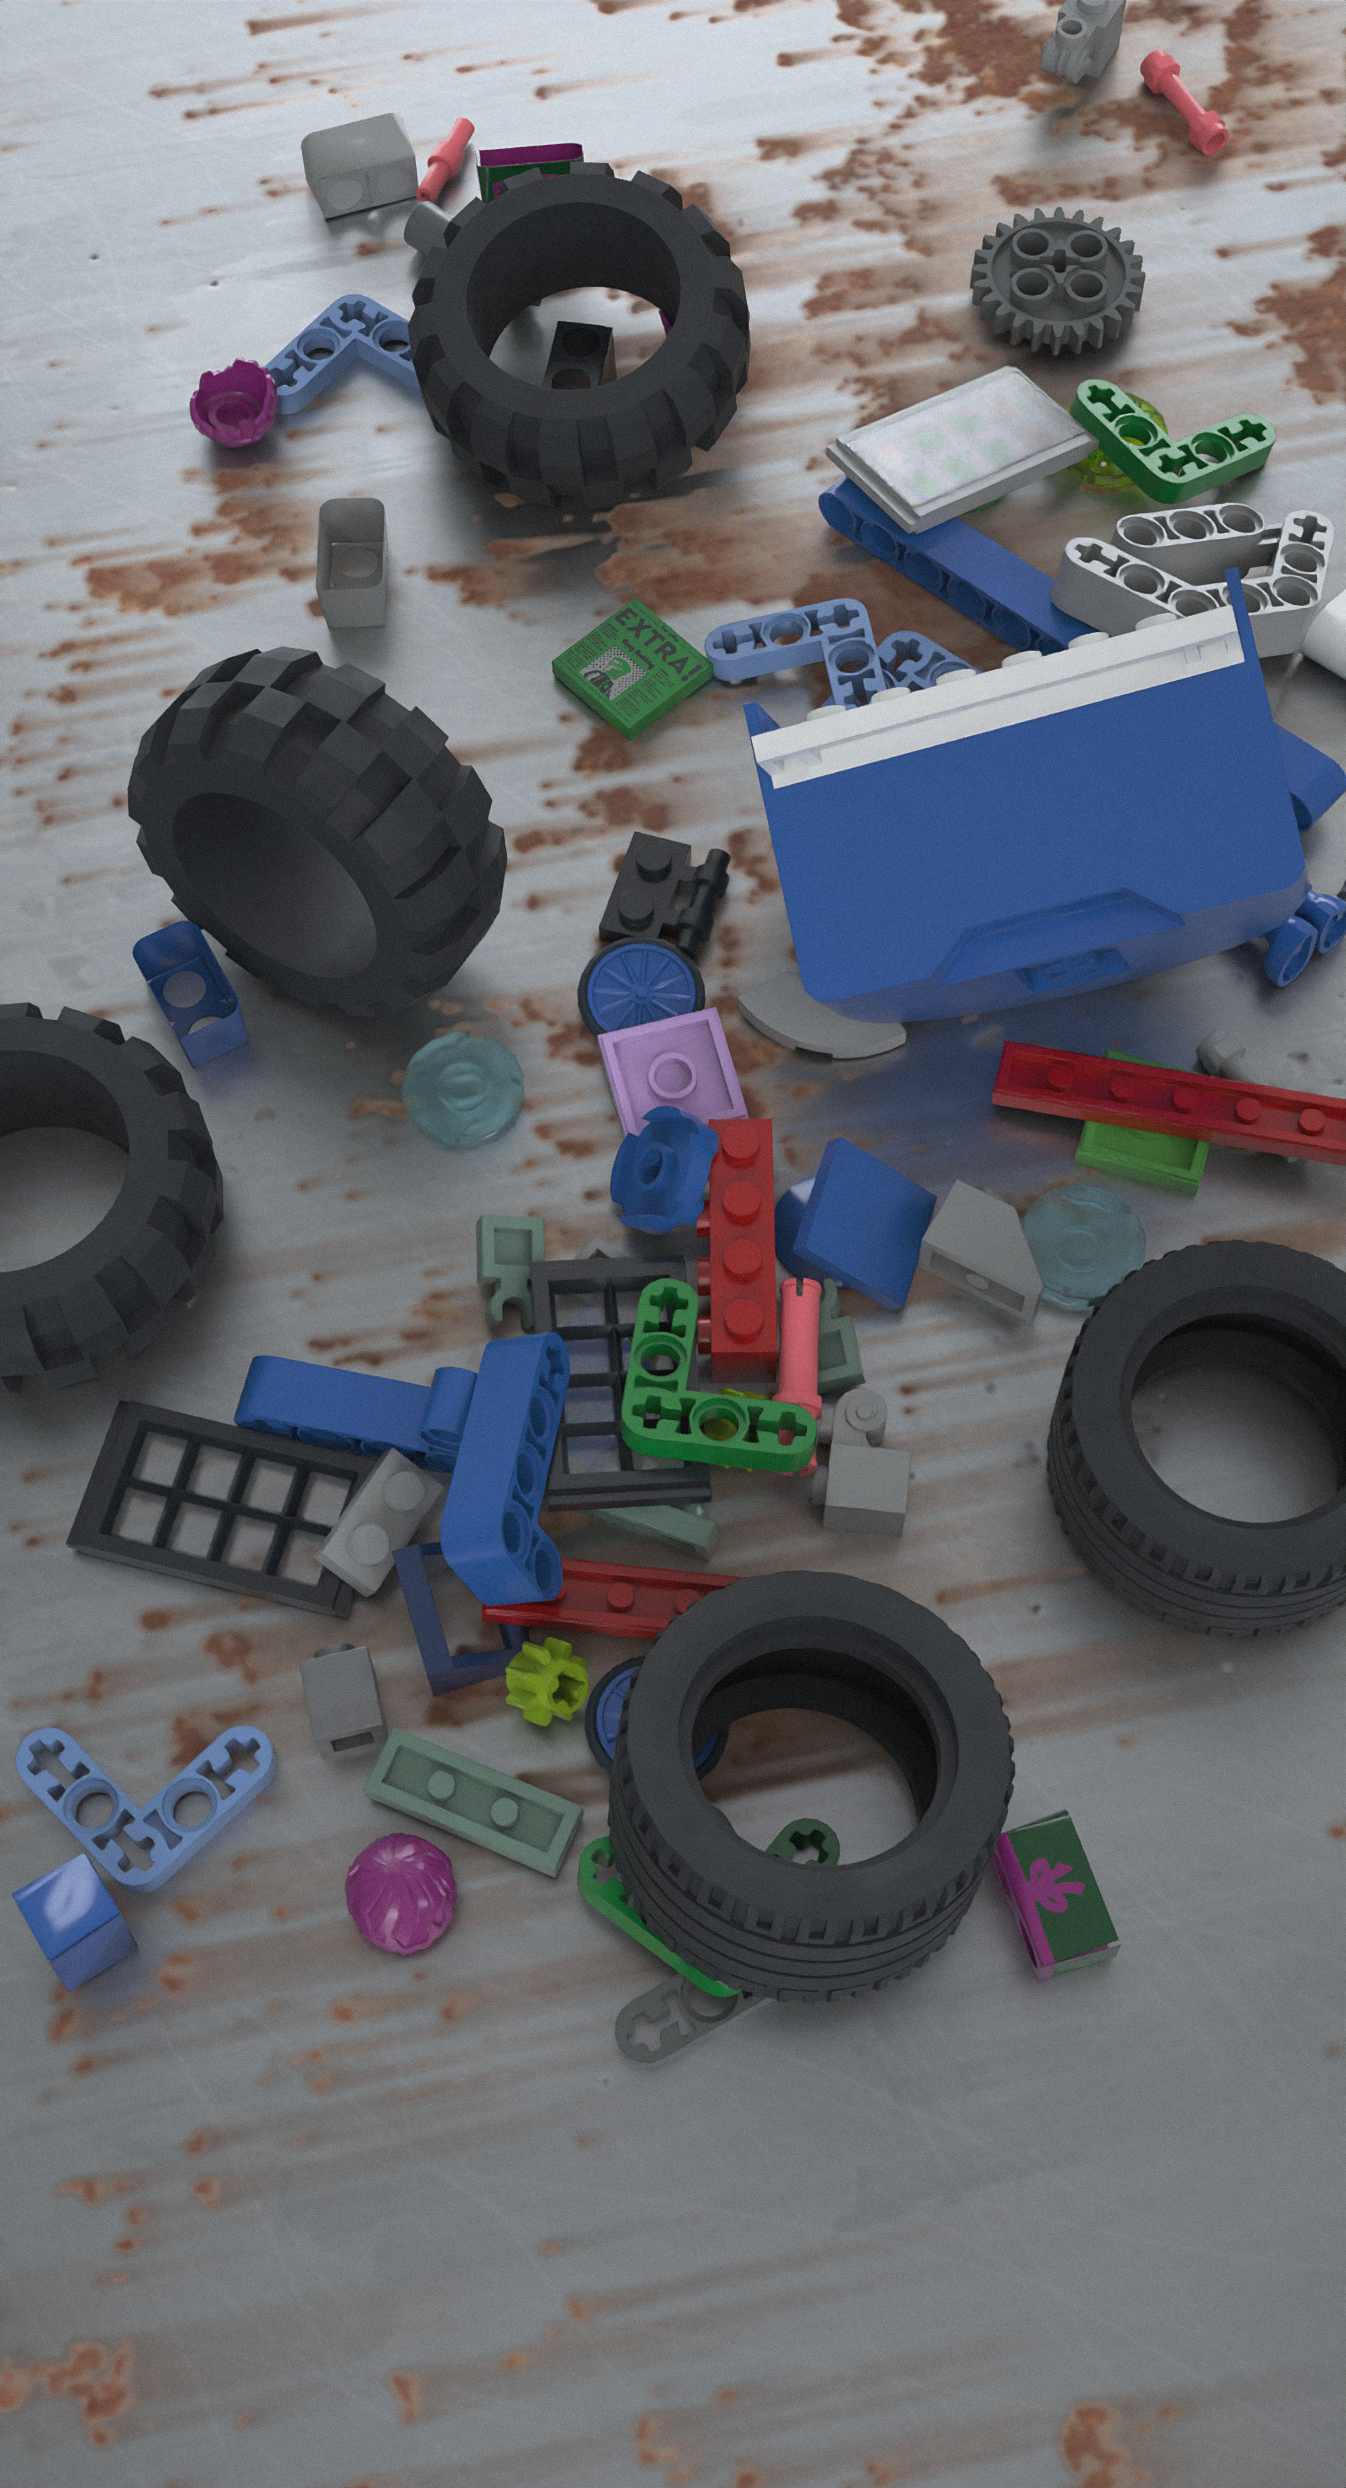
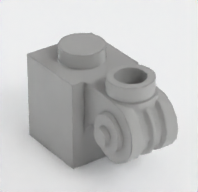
[1041,0,1126,83]
[812,1388,911,1537]

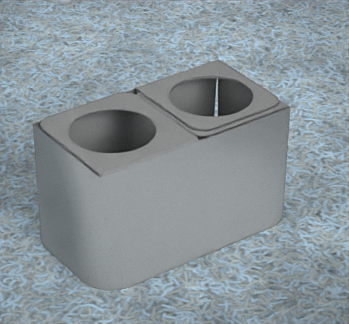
[301,113,419,219]
[315,497,388,628]

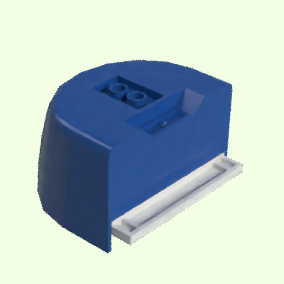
[743,567,1310,1024]

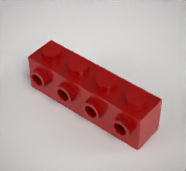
[697,1118,777,1383]

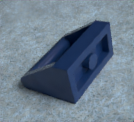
[392,1542,531,1697]

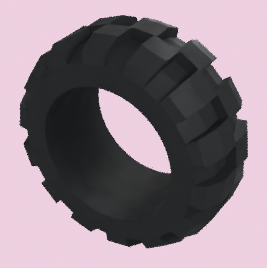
[408,162,751,509]
[127,646,508,1017]
[0,1002,224,1393]

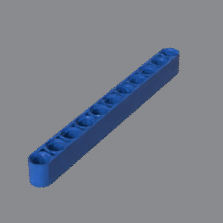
[818,473,1346,832]

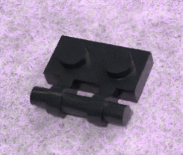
[599,831,731,959]

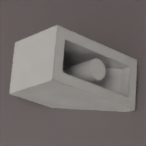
[918,1179,1044,1323]

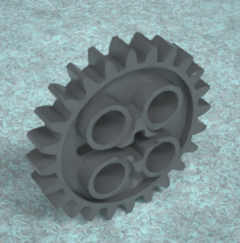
[970,207,1146,355]

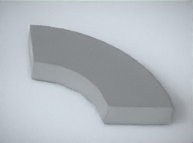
[738,970,907,1059]

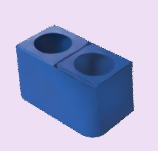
[132,921,249,1068]
[12,1853,138,1992]

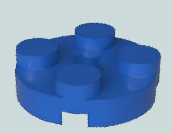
[610,1106,719,1235]

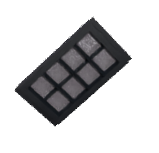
[530,1254,712,1512]
[66,1400,378,1617]

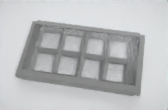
[826,366,1099,534]

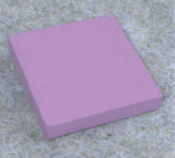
[597,1007,749,1139]

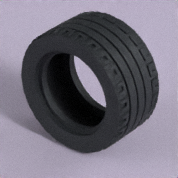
[1046,1239,1346,1638]
[607,1570,1016,2004]

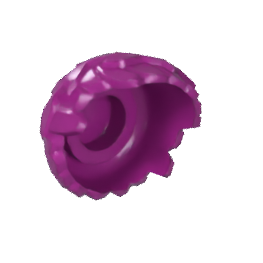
[189,357,278,447]
[344,1832,457,1956]

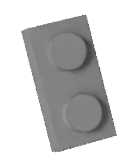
[313,1448,444,1597]

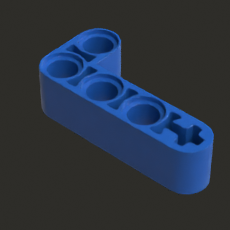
[440,1332,570,1606]
[234,1355,478,1475]

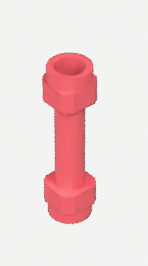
[1140,49,1229,155]

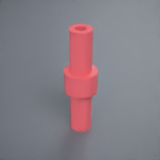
[416,117,475,203]

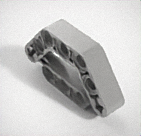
[1051,503,1335,658]

